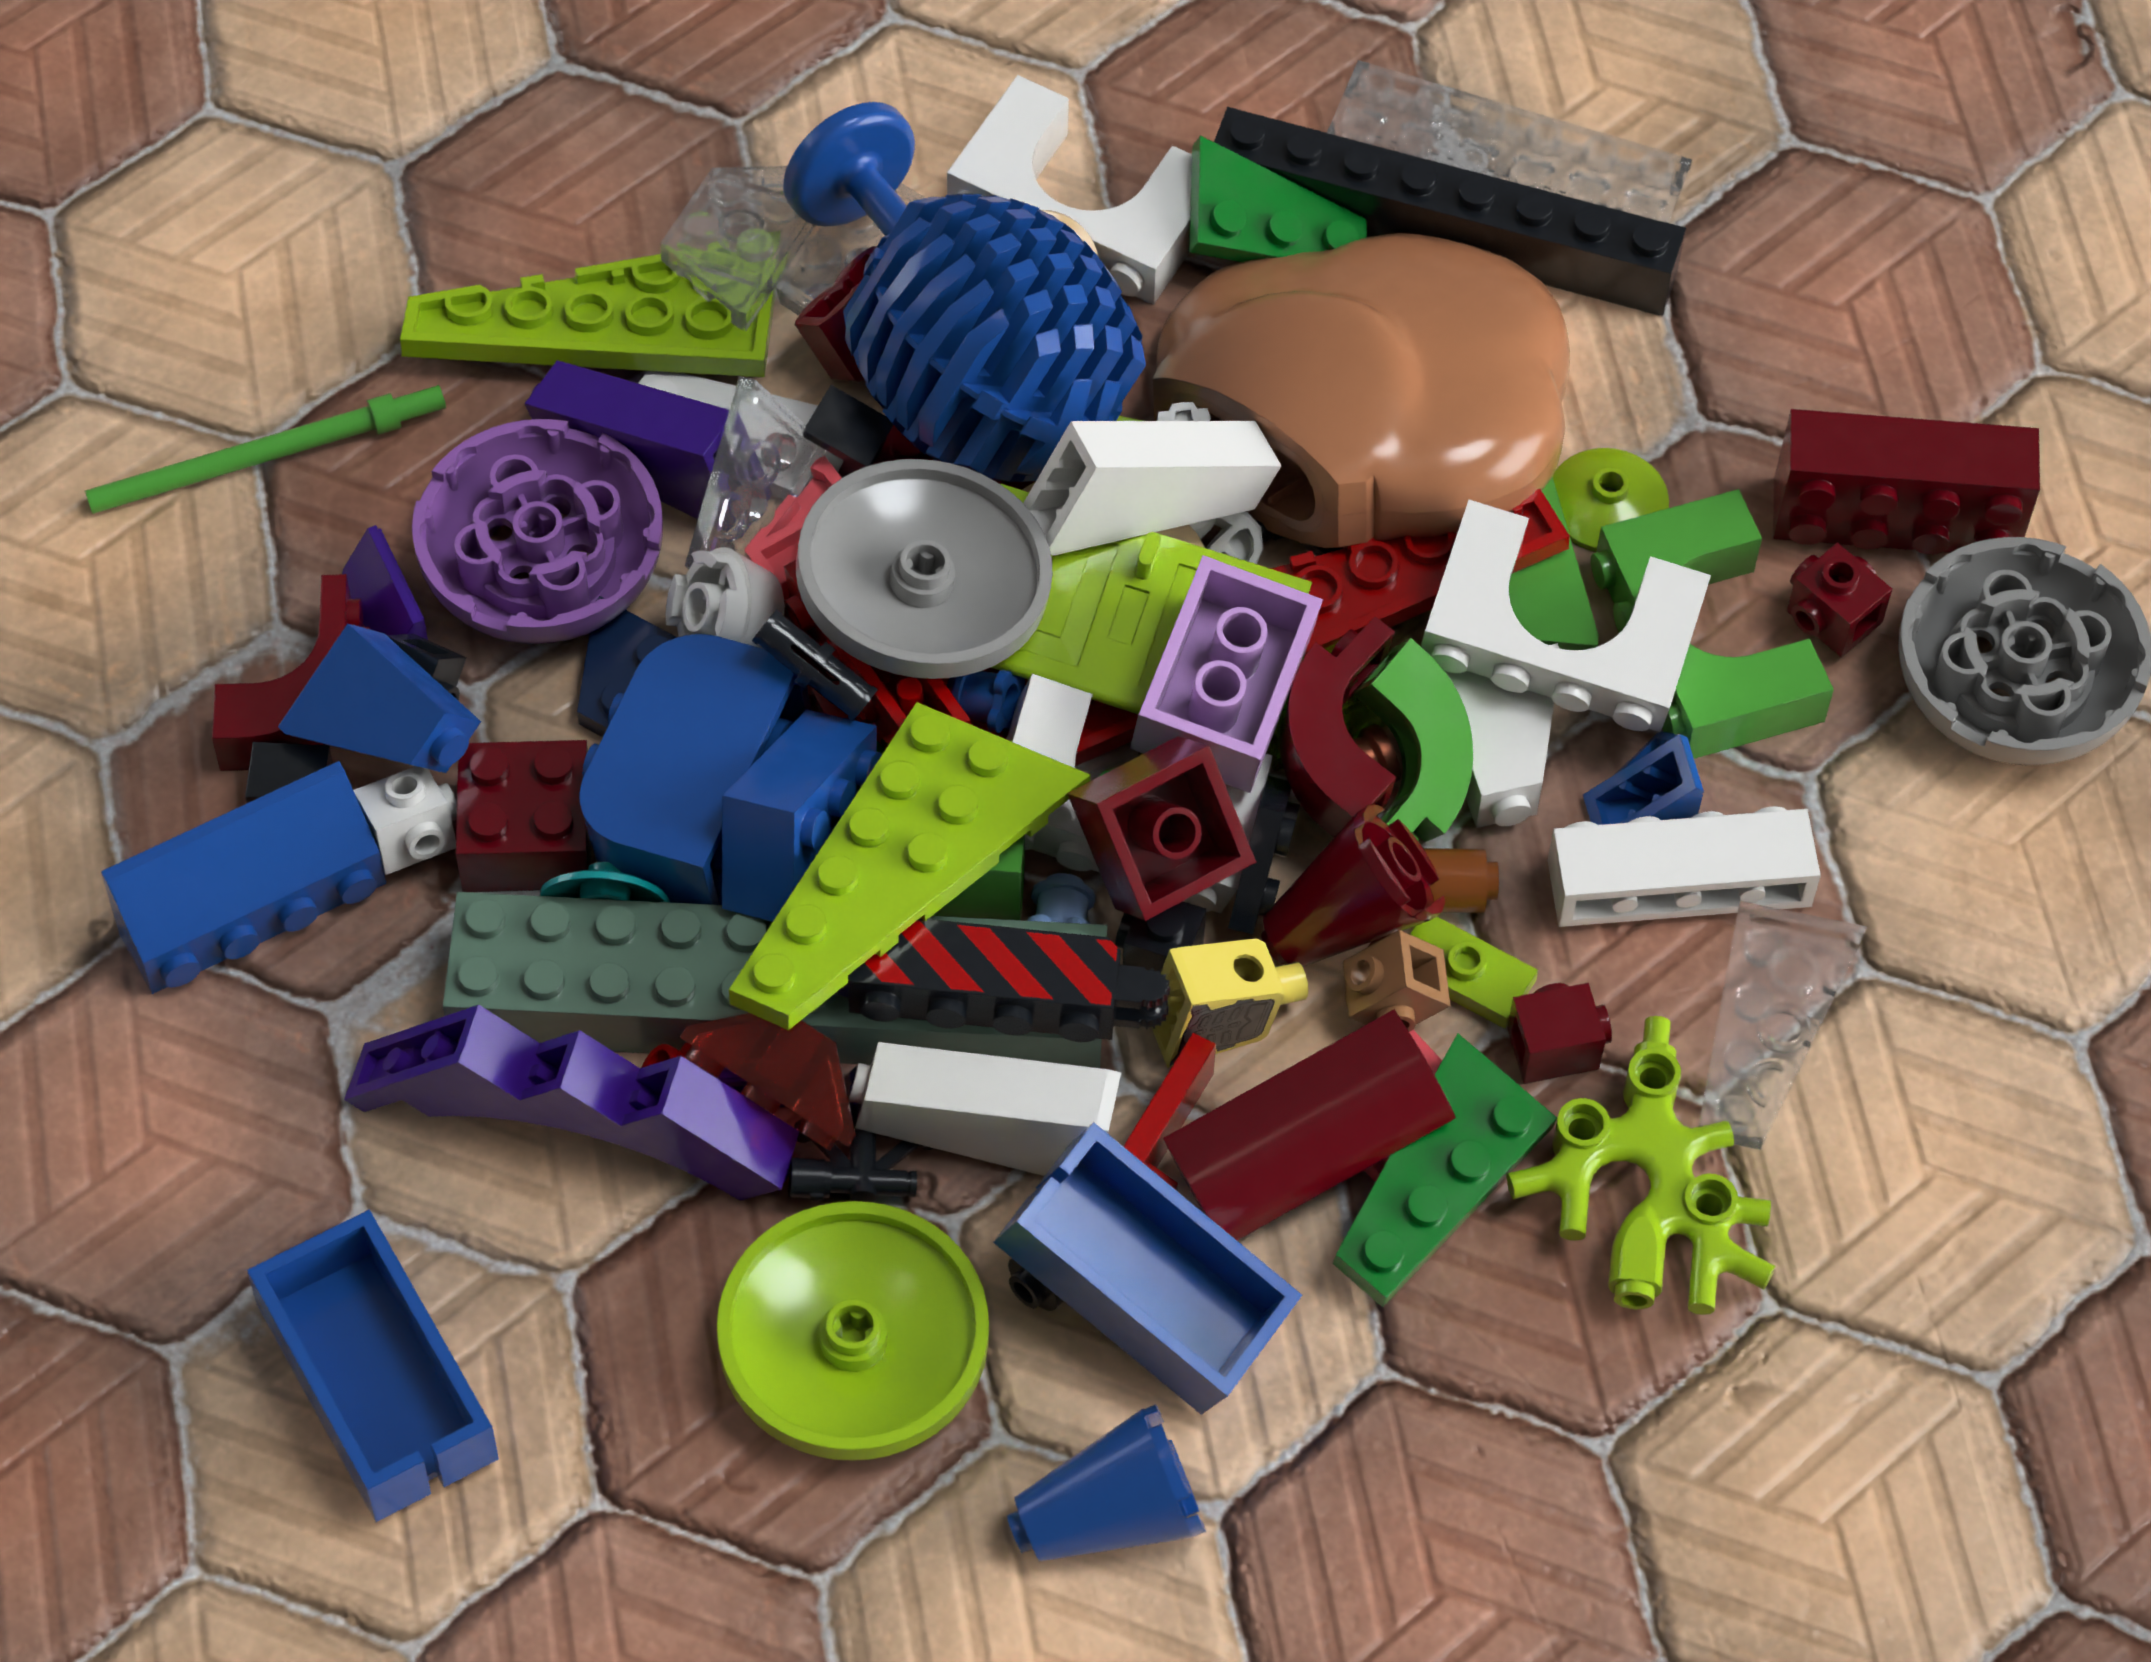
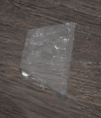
[661,166,816,331]

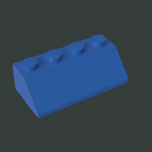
[101,761,386,994]

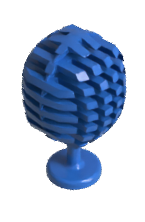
[783,102,1146,482]

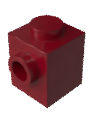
[1507,983,1612,1084]

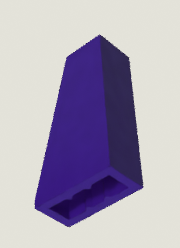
[524,360,769,537]

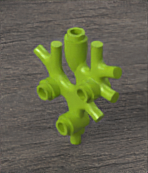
[1506,1016,1776,1315]

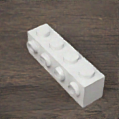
[1547,806,1821,927]

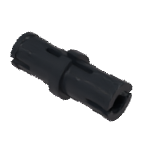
[752,609,878,721]

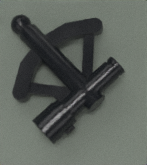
[788,1065,934,1202]

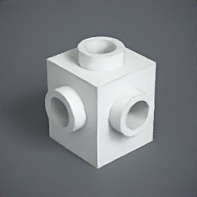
[353,766,457,875]

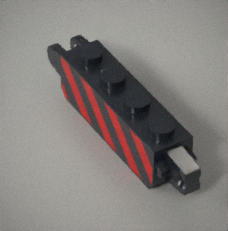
[835,918,1170,1042]

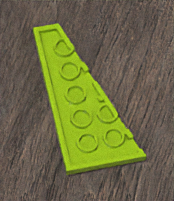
[400,233,781,378]
[729,702,1091,1030]

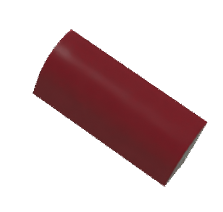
[1163,1009,1456,1240]

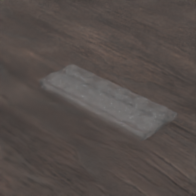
[1327,60,1692,223]

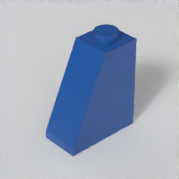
[278,623,481,773]

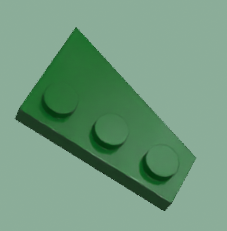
[1189,135,1367,262]

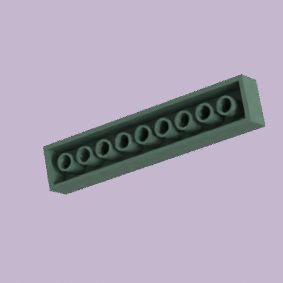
[443,892,1108,1068]

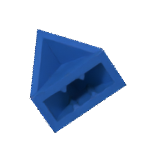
[1583,731,1704,825]

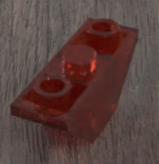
[680,1013,856,1151]

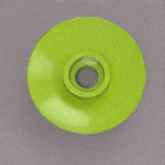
[1553,448,1669,552]

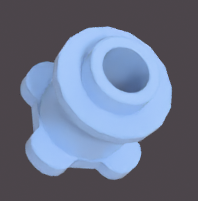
[1027,873,1096,924]

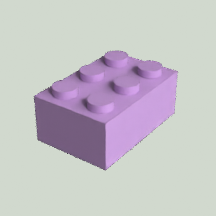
[1130,555,1323,793]

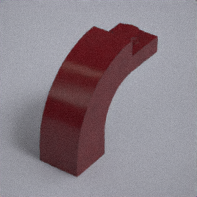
[212,574,370,771]
[1280,616,1397,837]

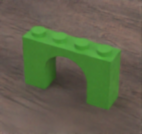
[1590,489,1834,759]

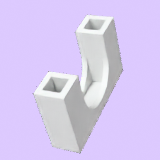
[947,75,1192,305]
[1421,499,1711,732]
[1006,674,1273,913]

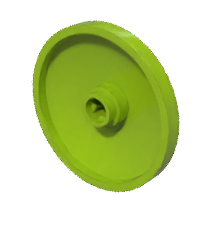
[717,1201,989,1461]

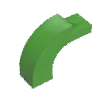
[1354,638,1473,842]

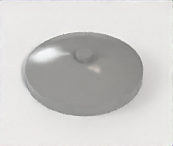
[796,459,1053,679]

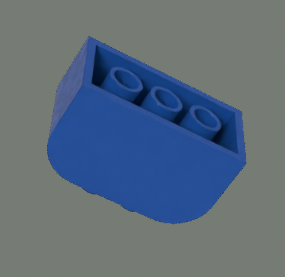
[579,634,812,905]

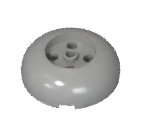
[1898,537,2151,765]

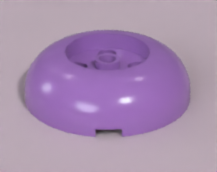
[412,419,663,644]

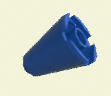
[1007,1404,1206,1561]

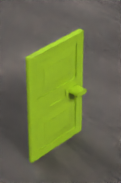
[990,484,1312,714]

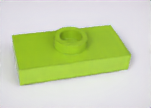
[1410,916,1538,1029]

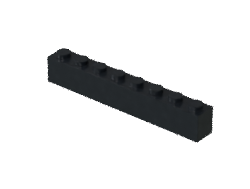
[1214,107,1686,316]

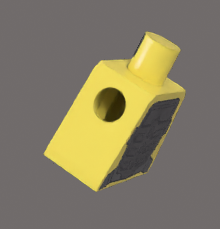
[1151,938,1308,1068]

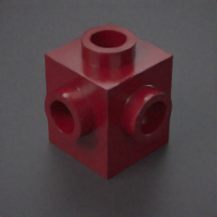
[1787,542,1893,657]

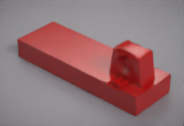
[1123,1033,1216,1191]

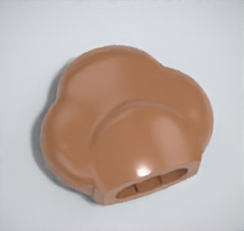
[1153,233,1570,548]

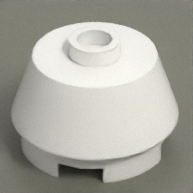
[666,547,784,649]

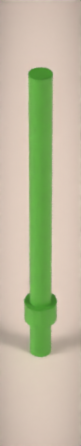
[85,385,446,514]

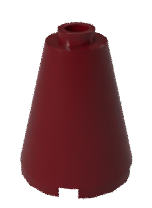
[1261,805,1445,967]

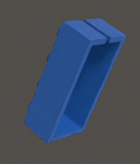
[993,1122,1302,1415]
[247,1209,499,1522]

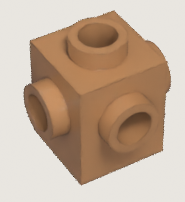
[1343,930,1450,1032]

